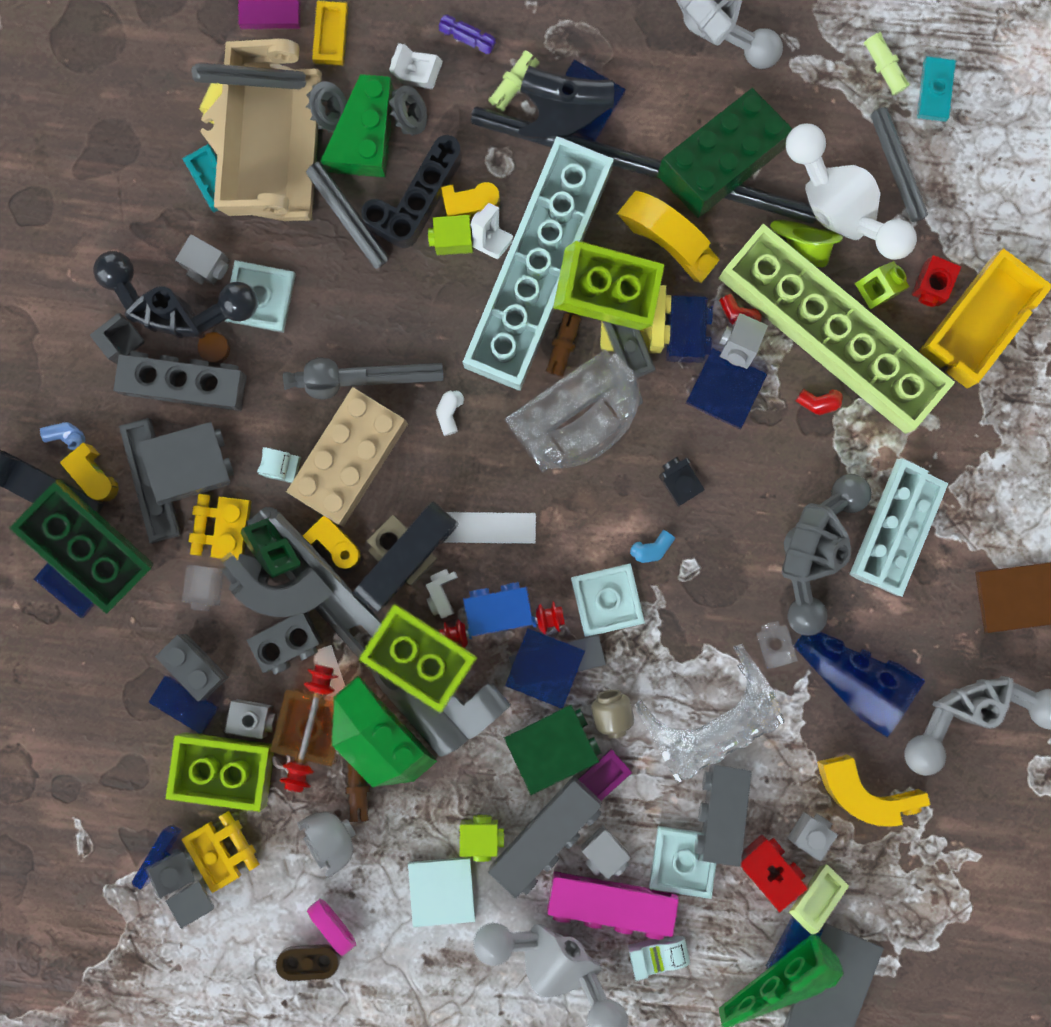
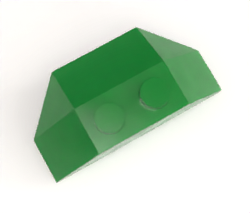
[331,676,437,787]

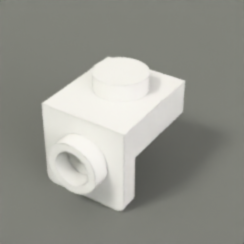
[389,43,443,89]
[470,203,513,259]
[426,569,458,619]

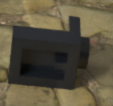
[659,457,705,507]

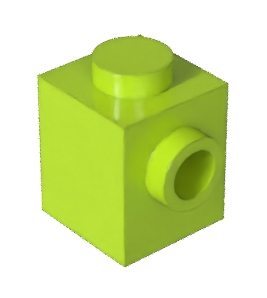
[855,261,910,310]
[460,814,504,862]

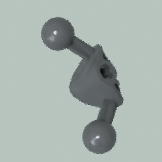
[782,474,872,636]

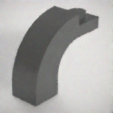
[220,552,333,617]

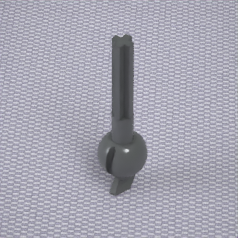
[282,357,443,400]

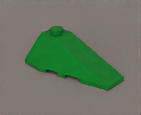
[719,933,844,1027]

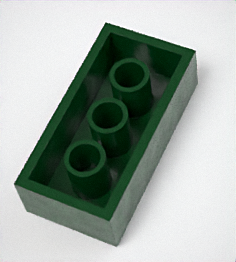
[657,88,793,218]
[9,479,154,614]

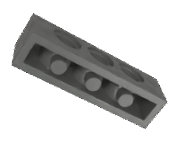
[113,351,247,411]

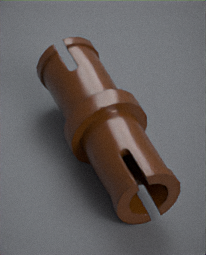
[545,313,582,377]
[345,761,370,822]

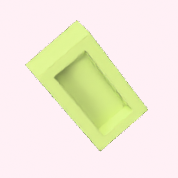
[789,864,849,935]

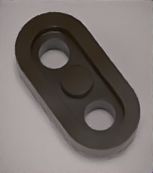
[276,944,340,981]

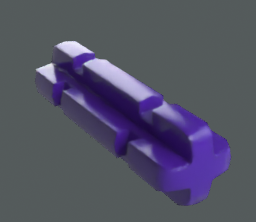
[439,14,496,54]

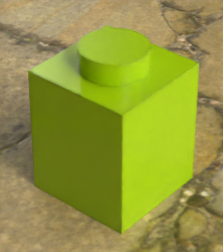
[428,215,473,255]

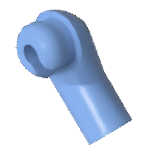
[40,422,85,450]

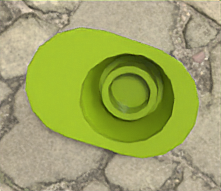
[770,220,843,267]

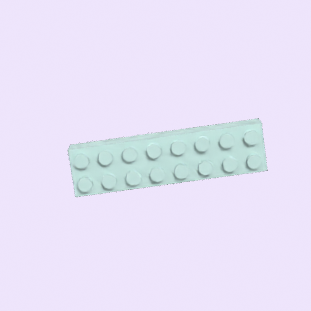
[463,136,614,391]

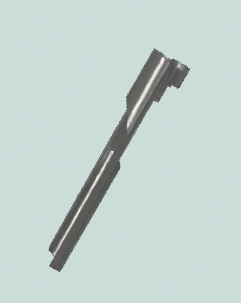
[247,507,511,756]

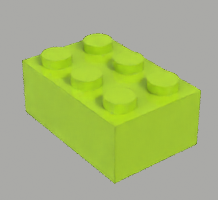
[553,241,664,330]
[359,605,478,713]
[165,732,276,812]

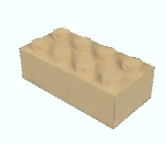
[286,387,408,527]

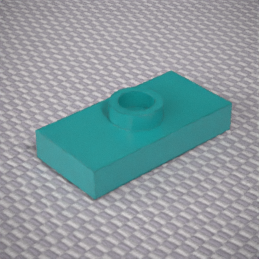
[917,56,956,122]
[182,144,218,213]

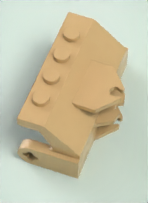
[200,39,322,221]

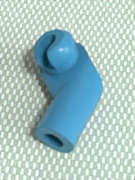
[630,530,676,563]

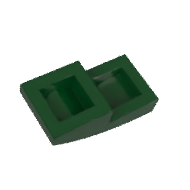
[241,517,301,578]

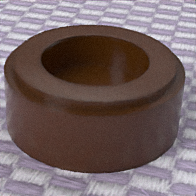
[198,332,230,364]

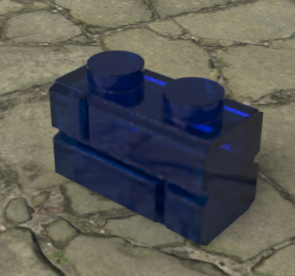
[666,295,713,363]

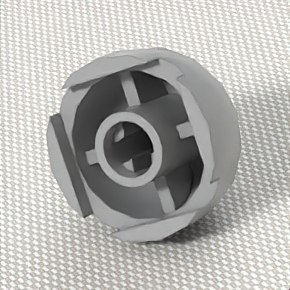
[297,812,356,878]

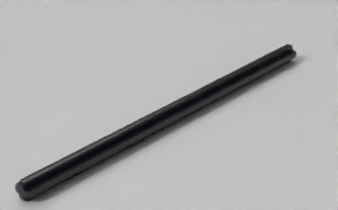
[471,107,816,224]

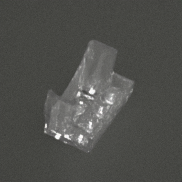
[505,349,643,473]
[634,644,785,783]

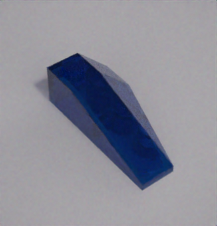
[794,632,925,738]

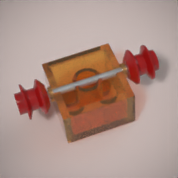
[270,664,339,793]

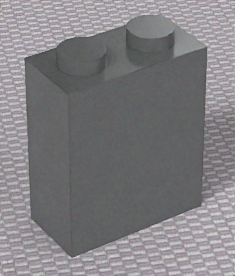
[138,422,234,506]

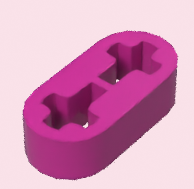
[307,898,356,956]

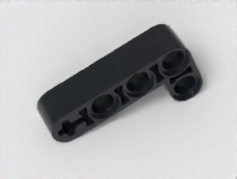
[361,135,462,248]
[0,450,104,514]
[353,501,459,614]

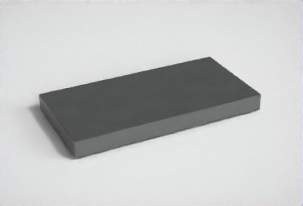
[783,923,884,1027]

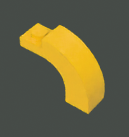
[617,190,720,283]
[817,754,930,827]

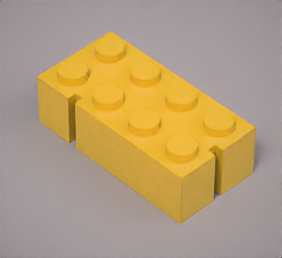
[918,248,1051,388]

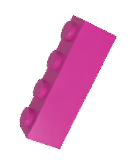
[547,871,679,940]

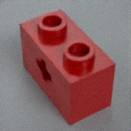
[741,834,808,913]

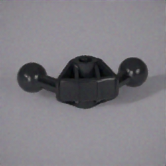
[93,251,258,339]

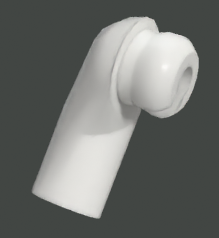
[436,390,464,436]

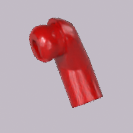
[719,293,762,325]
[795,388,843,415]

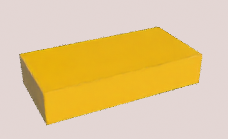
[312,1,348,66]

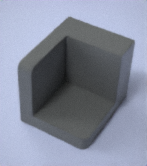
[90,313,145,364]
[166,878,214,929]

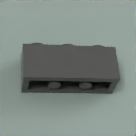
[694,765,752,867]

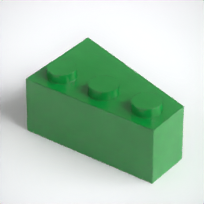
[321,74,394,178]

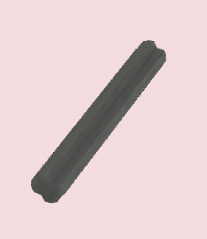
[191,63,307,90]
[871,107,928,222]
[306,162,389,269]

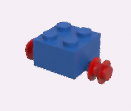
[439,582,565,649]

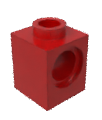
[911,255,962,307]

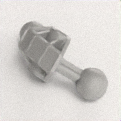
[676,0,783,69]
[904,676,1051,776]
[473,923,628,1027]

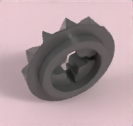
[306,81,347,132]
[389,85,427,136]

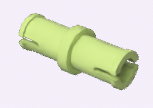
[863,32,910,96]
[488,51,539,112]

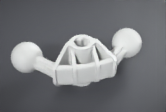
[786,124,917,260]

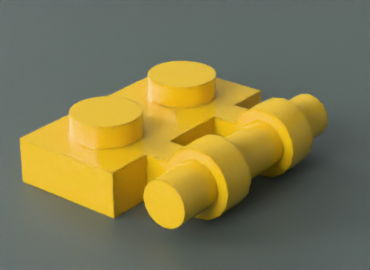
[188,494,252,560]
[181,811,260,893]

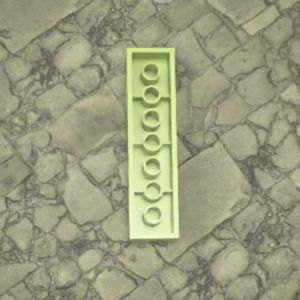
[719,224,955,434]

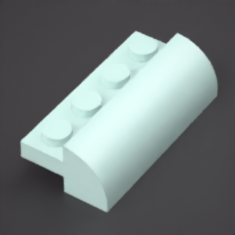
[850,459,948,597]

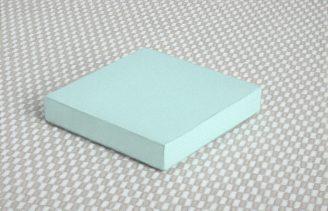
[225,261,296,332]
[571,563,645,637]
[649,826,716,899]
[408,857,476,927]

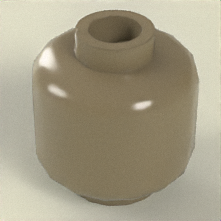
[591,690,634,738]

